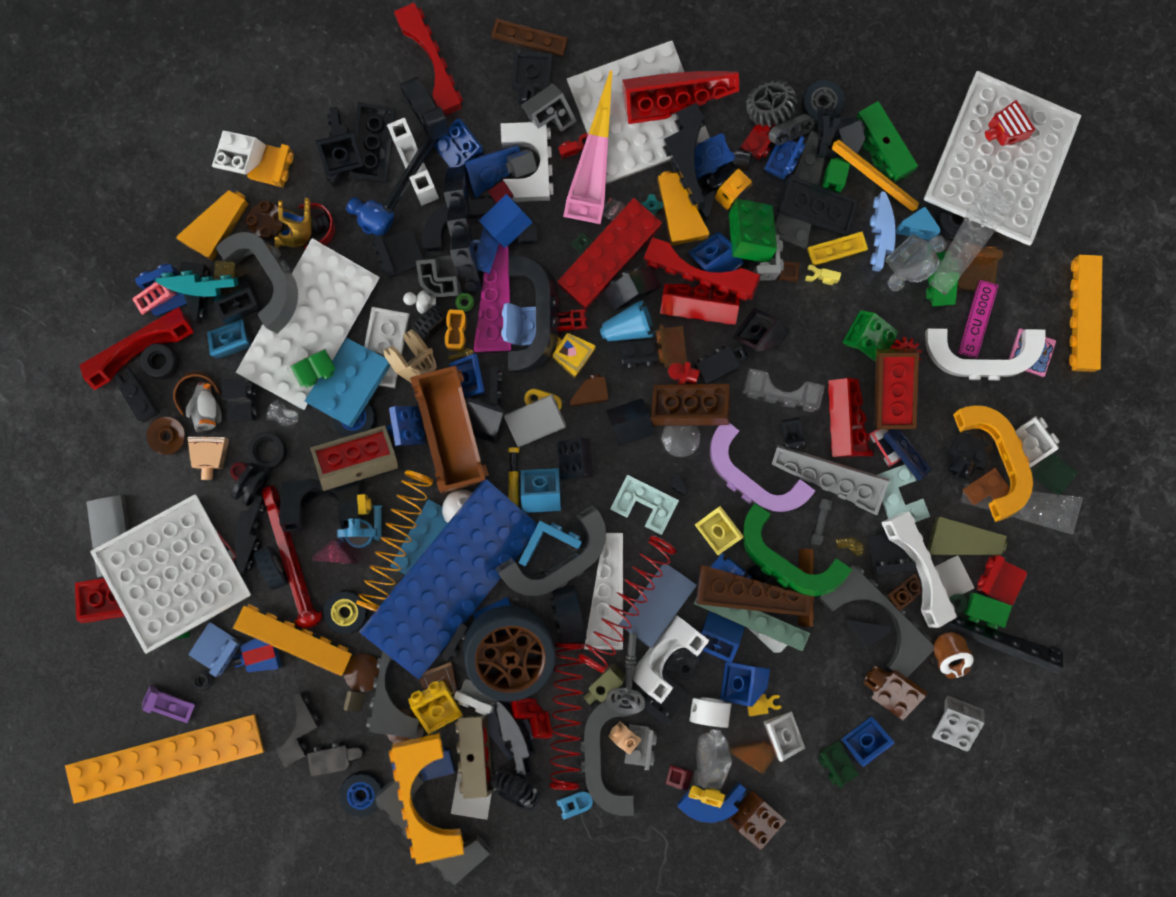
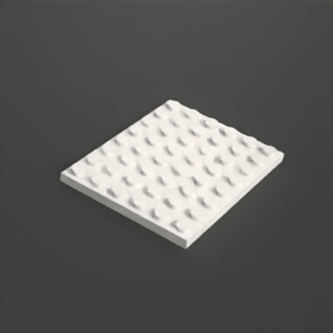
[924,71,1081,246]

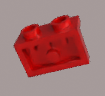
[740,124,775,161]

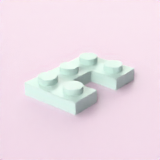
[878,464,930,522]
[610,475,679,535]

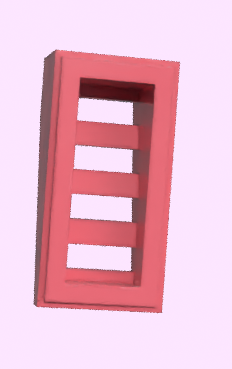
[132,282,177,315]

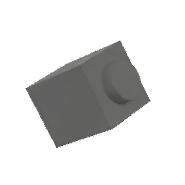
[506,149,538,178]

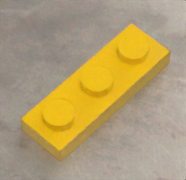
[807,231,868,266]

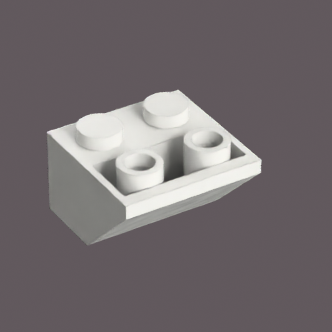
[212,131,266,175]

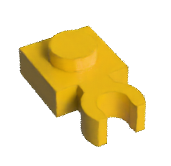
[357,494,372,515]
[747,693,781,716]
[688,786,725,808]

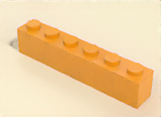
[1069,255,1102,372]
[233,604,352,676]

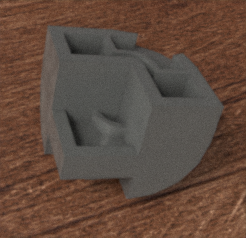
[416,255,462,297]

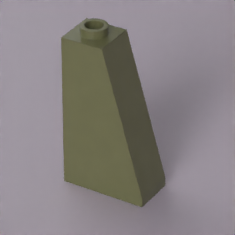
[927,517,1008,555]

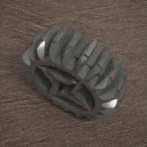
[746,80,797,128]

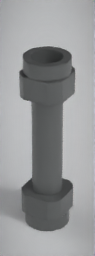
[810,499,832,546]

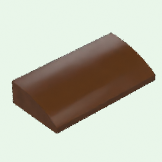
[651,384,730,426]

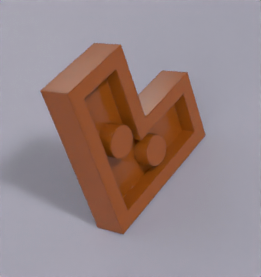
[962,468,1010,505]

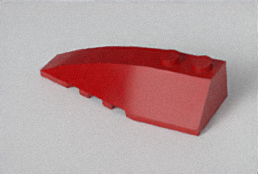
[622,71,739,124]

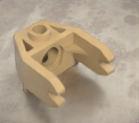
[384,329,437,383]

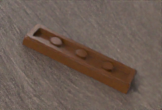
[491,18,568,57]

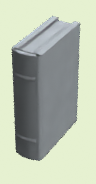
[504,394,566,447]

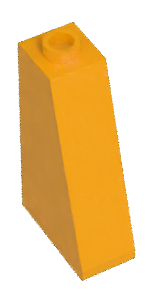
[658,171,709,246]
[176,190,249,261]

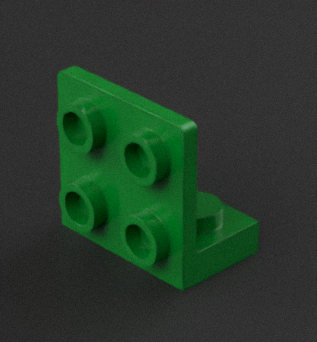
[842,310,898,362]

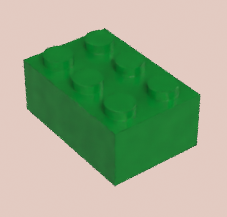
[729,199,777,262]

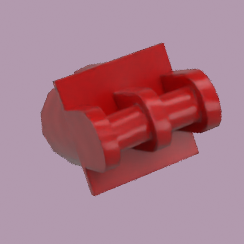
[558,309,588,332]

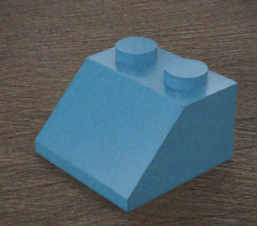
[521,468,561,513]

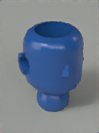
[346,197,394,236]

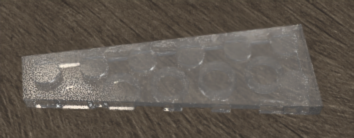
[960,483,1083,535]

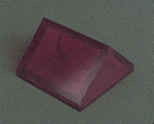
[312,539,357,564]

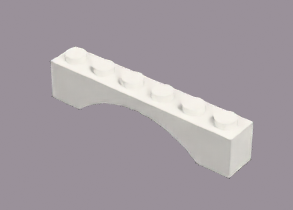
[881,511,957,628]

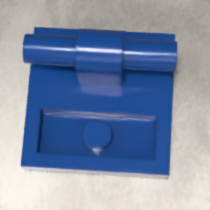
[433,118,484,168]

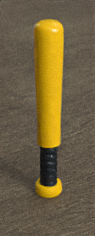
[508,447,519,507]

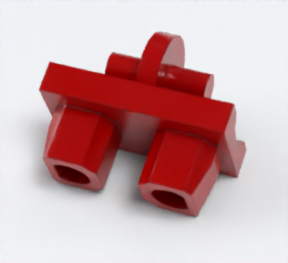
[668,362,700,384]

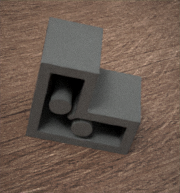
[522,84,577,132]

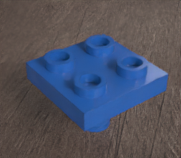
[386,406,426,446]

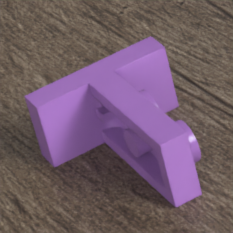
[142,685,195,723]

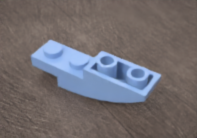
[870,191,895,271]

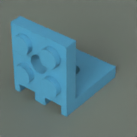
[519,521,582,566]

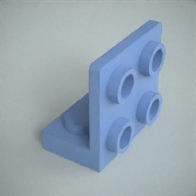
[189,622,242,677]

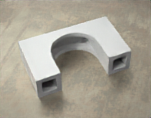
[387,117,439,206]
[501,122,553,202]
[633,615,709,703]

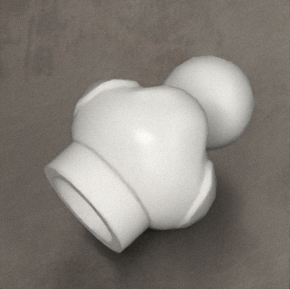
[403,290,436,314]

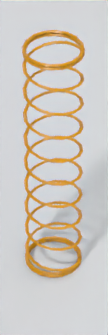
[356,470,434,611]

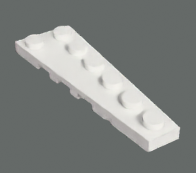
[585,533,623,649]

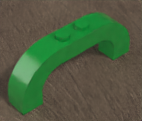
[742,503,852,596]

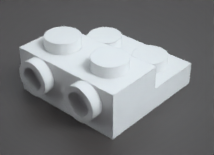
[1015,416,1060,468]

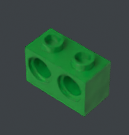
[821,158,850,193]

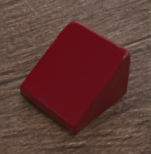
[488,181,514,203]
[665,765,693,790]

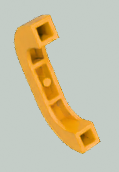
[953,406,1033,522]

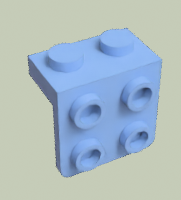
[502,303,536,346]

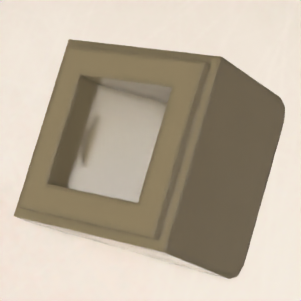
[344,690,365,712]

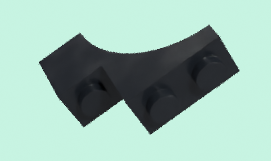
[276,691,321,767]

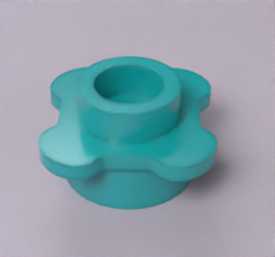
[641,194,663,216]

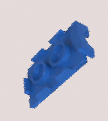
[694,133,736,181]

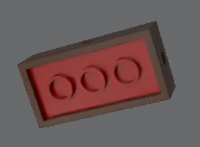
[874,348,919,429]

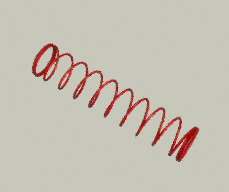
[578,536,677,673]
[549,643,585,790]

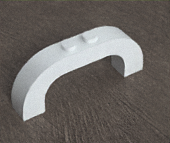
[925,329,1045,381]

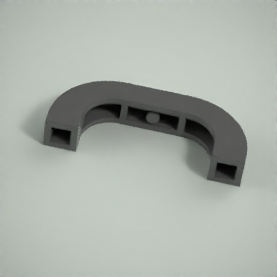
[215,232,298,334]
[495,505,606,596]
[580,695,634,816]

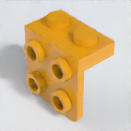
[247,144,294,188]

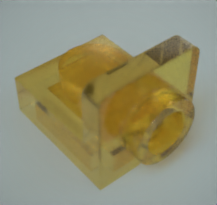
[214,260,235,279]

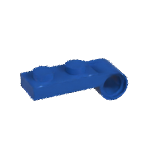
[475,227,500,274]

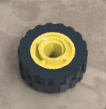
[323,590,367,634]

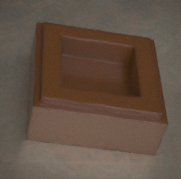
[779,261,800,282]

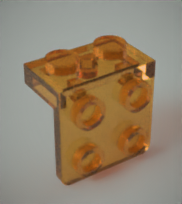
[957,244,1003,291]
[656,324,687,367]

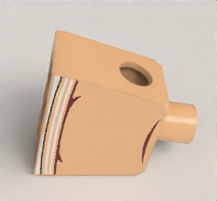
[188,437,229,480]

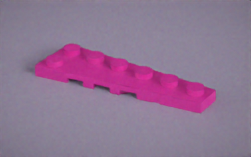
[474,244,512,353]

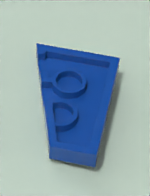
[464,145,520,199]

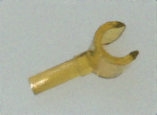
[448,348,475,360]

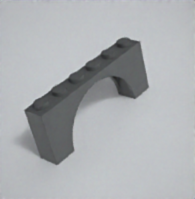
[818,565,934,678]
[366,652,420,739]
[375,772,490,885]

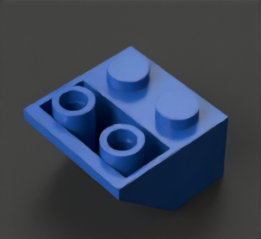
[700,611,745,663]

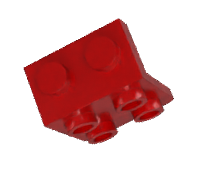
[976,555,1027,606]

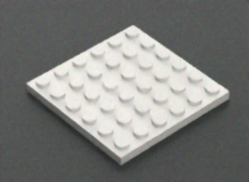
[567,41,710,184]
[90,494,252,654]

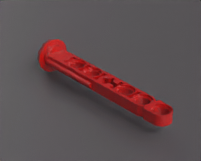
[262,485,322,629]

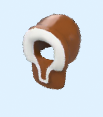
[934,632,974,679]

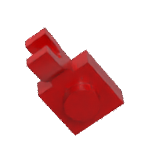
[558,133,588,159]

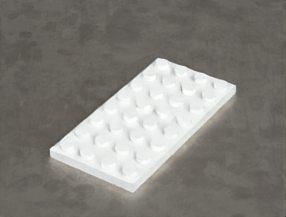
[236,238,380,410]

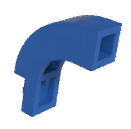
[677,782,746,823]

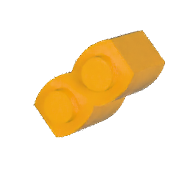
[445,309,467,352]

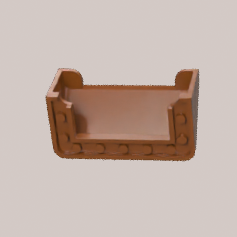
[410,366,488,495]

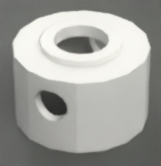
[690,697,731,728]

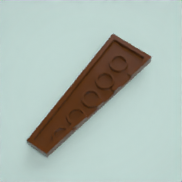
[696,565,812,616]

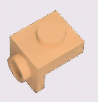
[608,721,641,754]

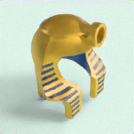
[275,198,311,248]

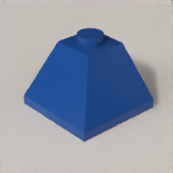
[687,231,744,273]
[720,662,770,707]

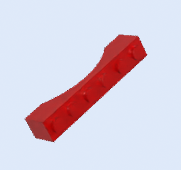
[394,3,463,116]
[644,237,760,301]
[79,307,194,390]

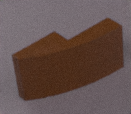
[888,574,923,611]

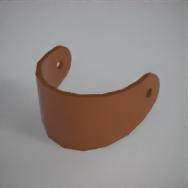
[173,371,222,415]

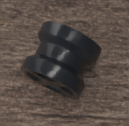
[311,211,330,234]

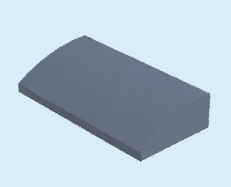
[619,564,697,648]

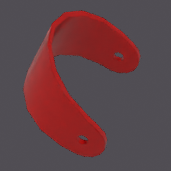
[299,203,335,250]

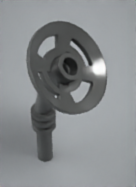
[606,633,645,714]

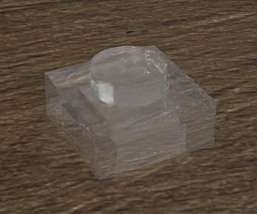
[602,198,625,221]

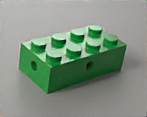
[856,101,918,184]

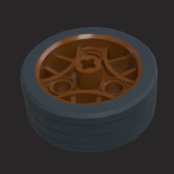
[463,606,555,701]

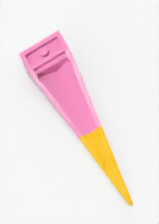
[563,70,612,224]

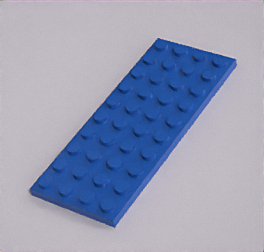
[359,479,538,679]

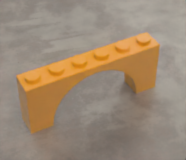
[389,733,464,864]

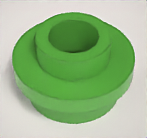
[455,293,474,312]

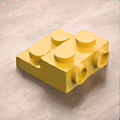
[408,680,463,734]

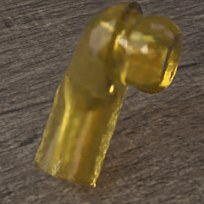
[836,537,864,556]

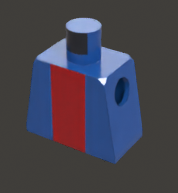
[233,639,282,672]

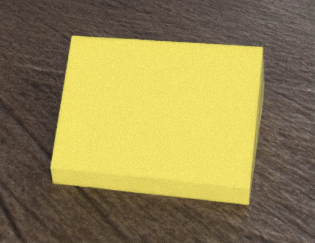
[695,506,744,555]

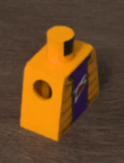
[714,169,753,211]

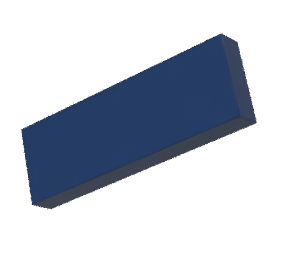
[883,429,932,481]

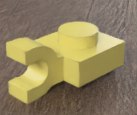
[805,265,841,285]

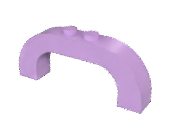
[710,423,815,512]

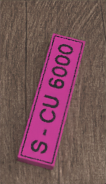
[958,280,999,359]

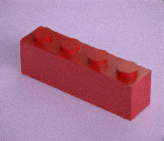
[660,284,740,325]
[828,378,874,457]

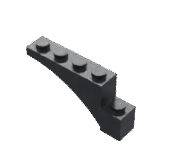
[662,103,705,210]

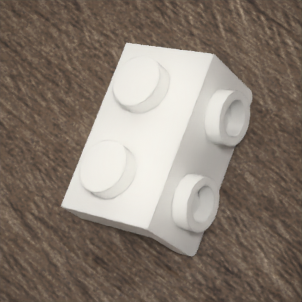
[453,679,498,715]

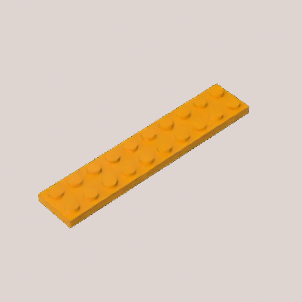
[65,714,265,804]

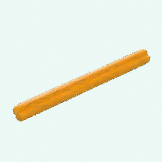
[832,140,919,211]

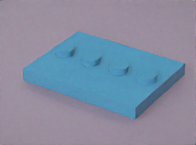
[305,338,391,428]

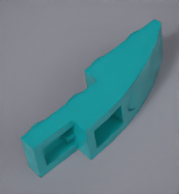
[155,270,239,297]

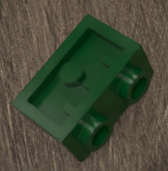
[818,740,859,788]

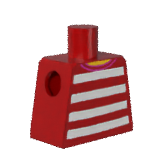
[984,100,1036,146]

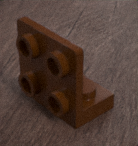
[727,790,786,850]

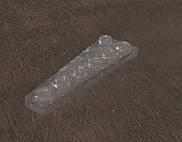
[930,181,1016,295]

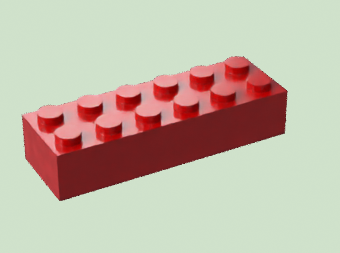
[557,198,662,310]

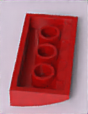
[75,578,125,623]

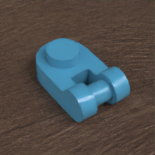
[556,791,593,819]

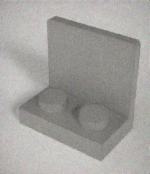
[753,235,784,281]
[932,695,985,751]
[624,724,657,770]

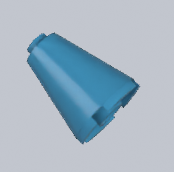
[600,300,655,342]

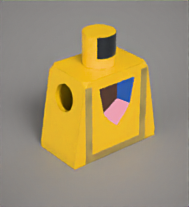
[552,333,596,378]

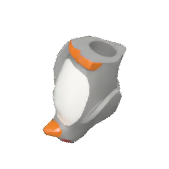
[186,382,222,432]

